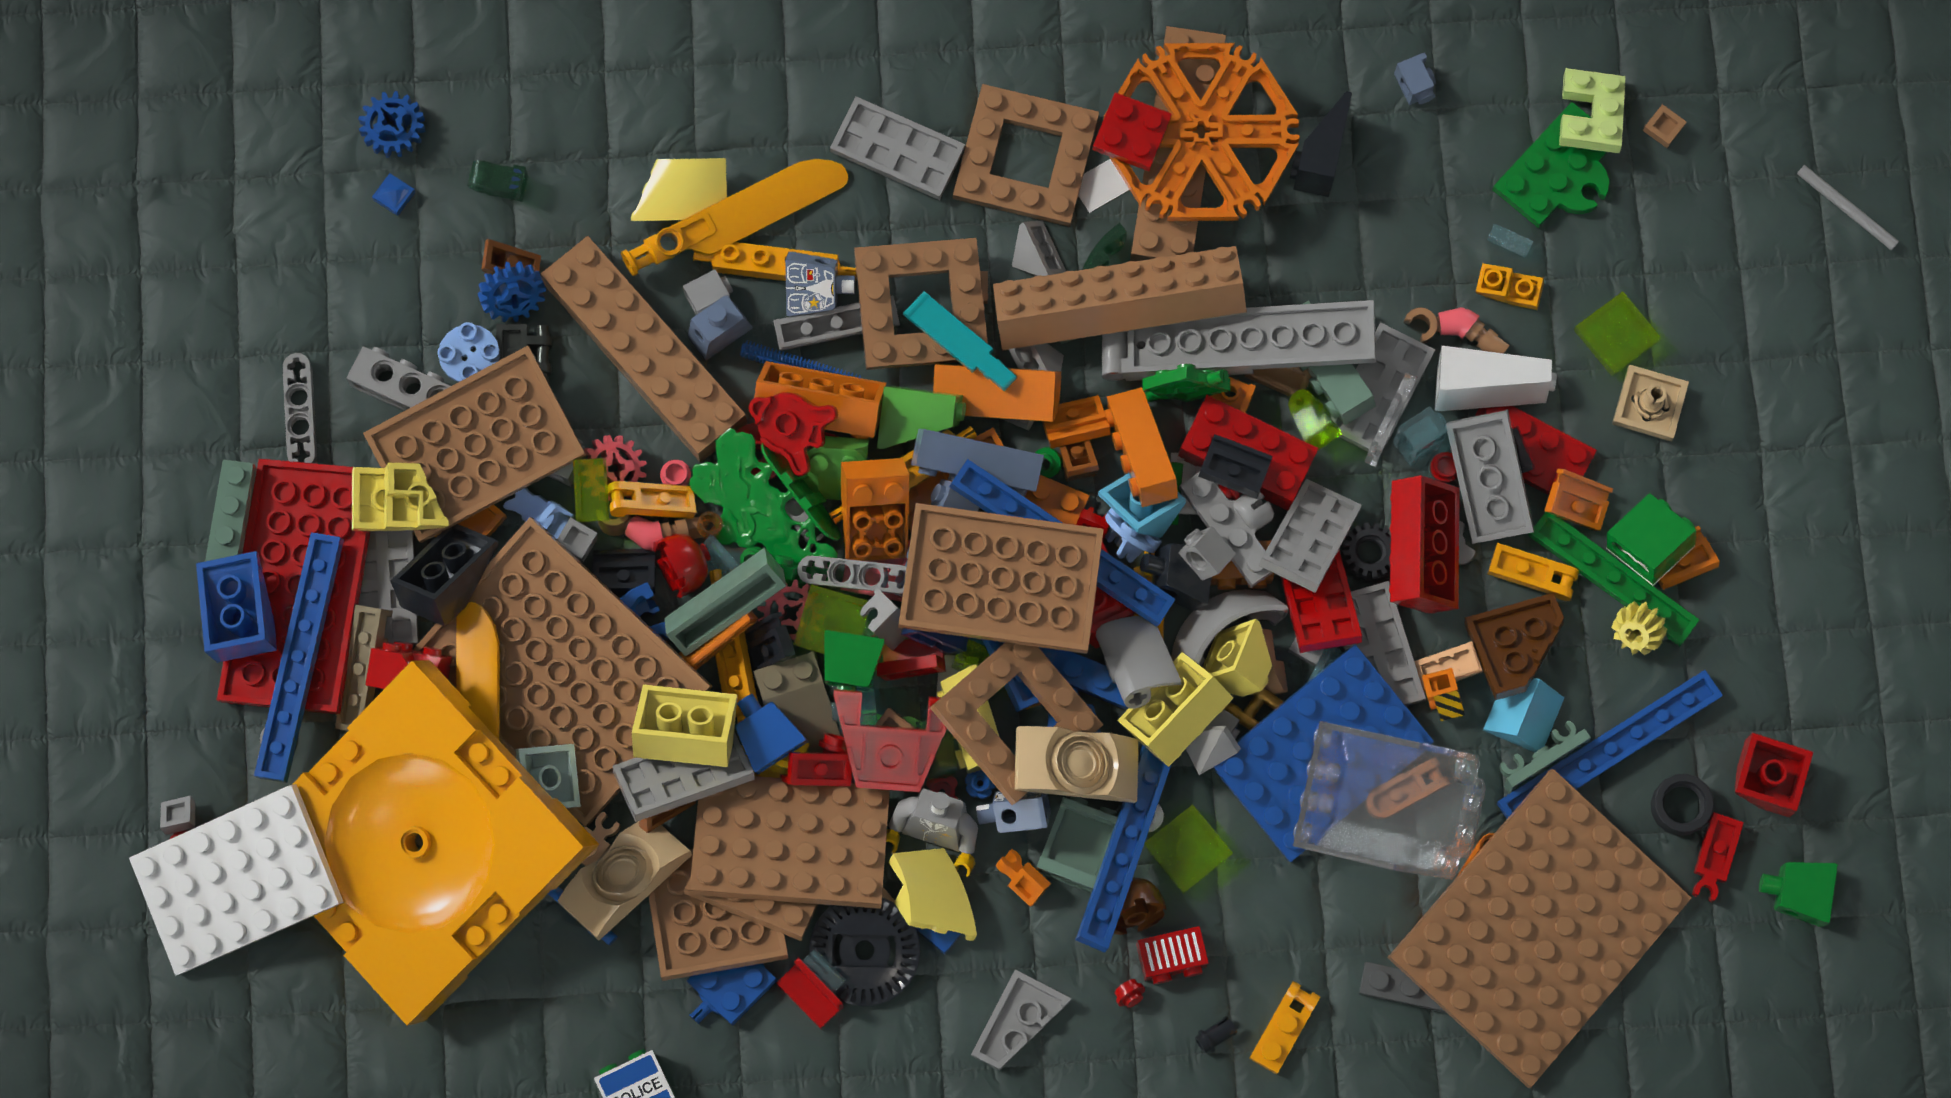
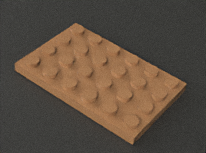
[363,346,586,543]
[898,503,1104,654]
[689,776,890,909]

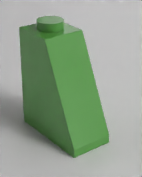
[877,386,966,449]

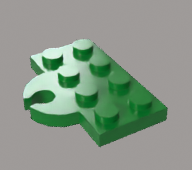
[1492,102,1609,228]

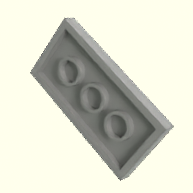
[1446,410,1535,544]

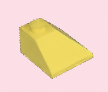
[1202,619,1272,697]

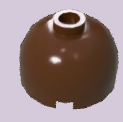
[1114,877,1167,935]

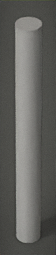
[1797,165,1899,251]

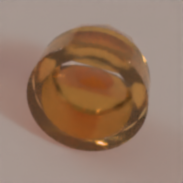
[697,512,723,539]

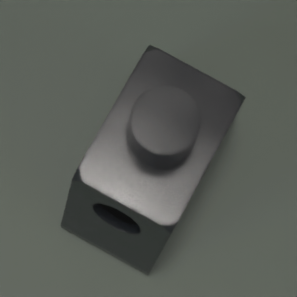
[1140,543,1211,611]

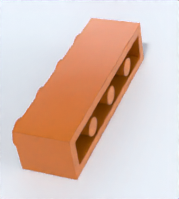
[1104,387,1178,508]

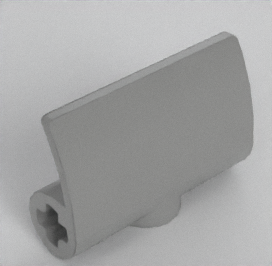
[1096,616,1182,709]

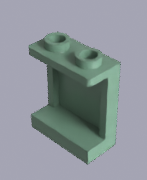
[1036,796,1118,893]

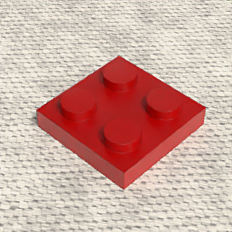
[1092,92,1172,172]

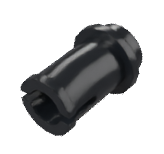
[1195,1016,1237,1053]

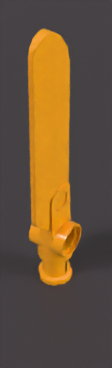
[621,159,848,276]
[456,602,500,740]

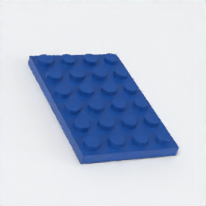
[1213,644,1434,862]

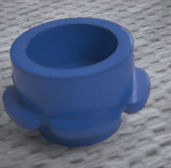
[965,770,995,799]

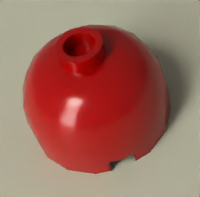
[653,534,711,598]

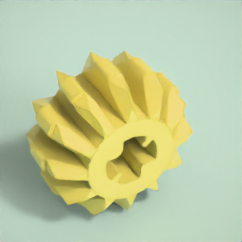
[1611,601,1667,656]

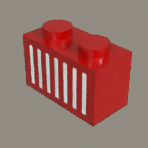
[1136,926,1209,984]

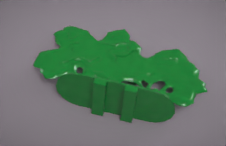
[689,428,841,589]

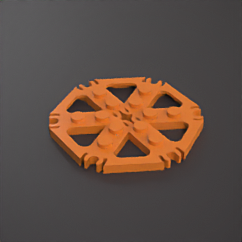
[1103,43,1300,221]

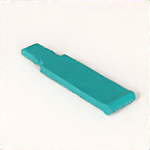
[903,291,1017,391]

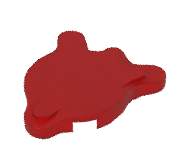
[749,392,839,476]

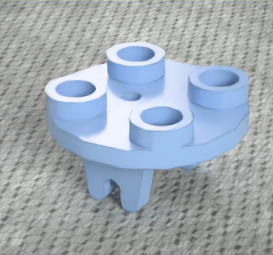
[437,322,500,382]
[1105,508,1162,563]

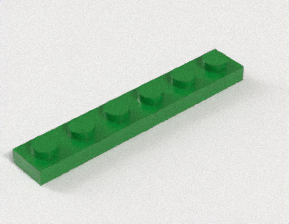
[1528,512,1699,647]

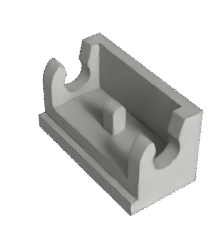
[860,588,906,651]

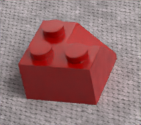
[365,641,452,689]
[1735,733,1813,818]

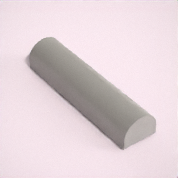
[773,295,900,351]

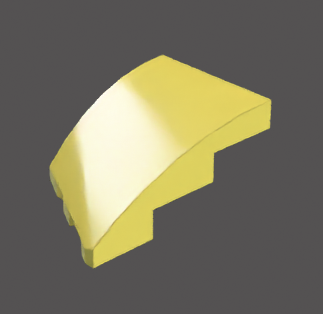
[631,158,727,221]
[352,463,449,531]
[888,848,977,941]

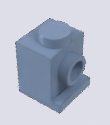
[1394,52,1436,105]

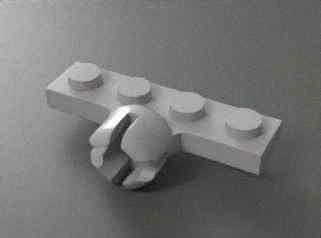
[1179,472,1274,588]

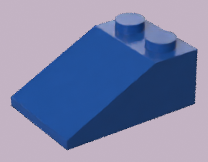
[196,551,277,663]

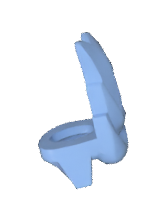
[503,487,575,539]

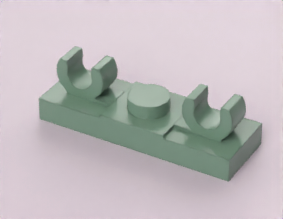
[1500,721,1591,794]

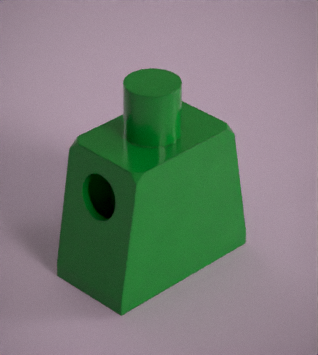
[824,630,885,704]
[1759,862,1838,927]

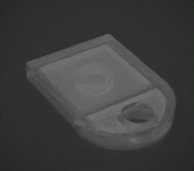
[1365,372,1418,467]

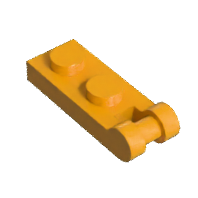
[607,481,697,519]
[1487,543,1579,601]
[1249,981,1321,1075]

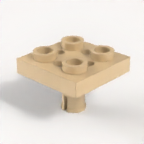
[1612,365,1689,442]

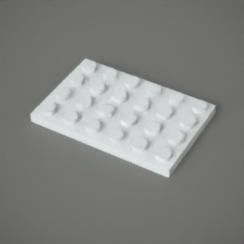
[129,784,344,976]

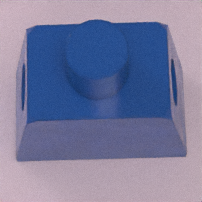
[735,694,809,774]

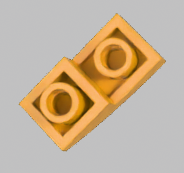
[1476,263,1544,310]

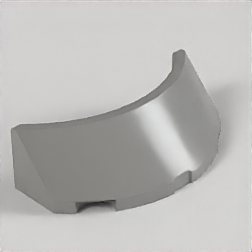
[1171,589,1289,666]

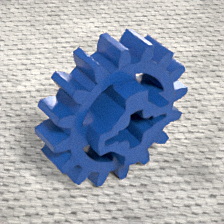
[358,91,426,158]
[478,261,546,322]

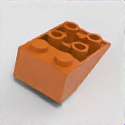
[841,458,909,561]

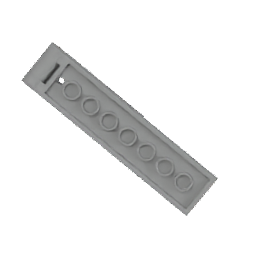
[1102,300,1376,381]

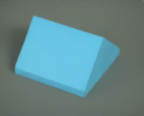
[1098,473,1186,538]
[1483,678,1564,752]

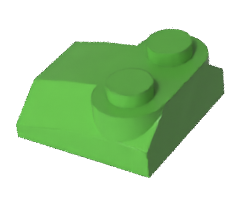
[804,436,869,500]

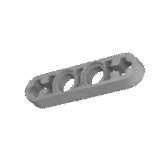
[283,353,317,464]
[797,556,907,595]

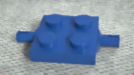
[687,963,777,1026]

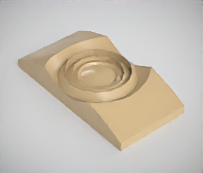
[1015,726,1138,803]
[557,821,693,941]

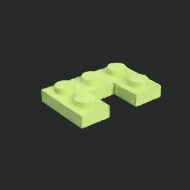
[1559,68,1625,153]

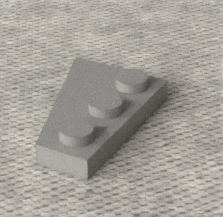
[971,969,1072,1070]

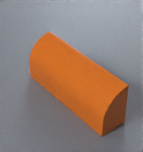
[933,364,1062,422]

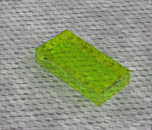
[573,458,609,522]

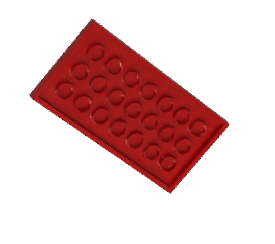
[217,459,371,714]

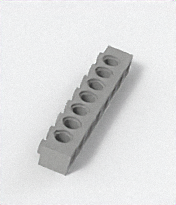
[346,346,587,487]

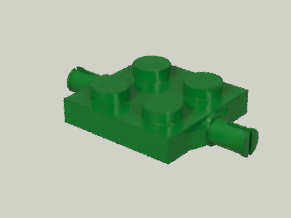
[1143,364,1230,402]

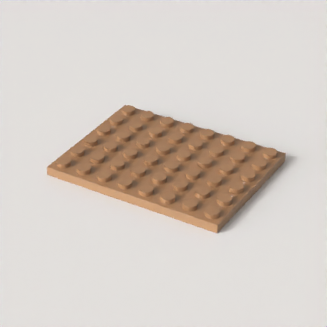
[413,517,713,827]
[1387,769,1692,1088]

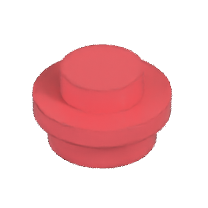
[660,460,691,486]

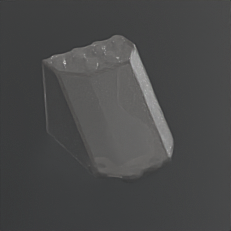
[1293,721,1486,880]

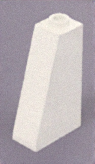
[1435,346,1557,411]

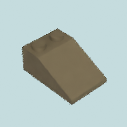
[753,652,840,753]

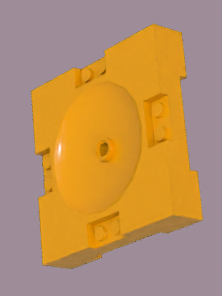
[293,660,600,1026]

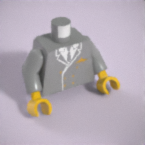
[886,789,978,877]

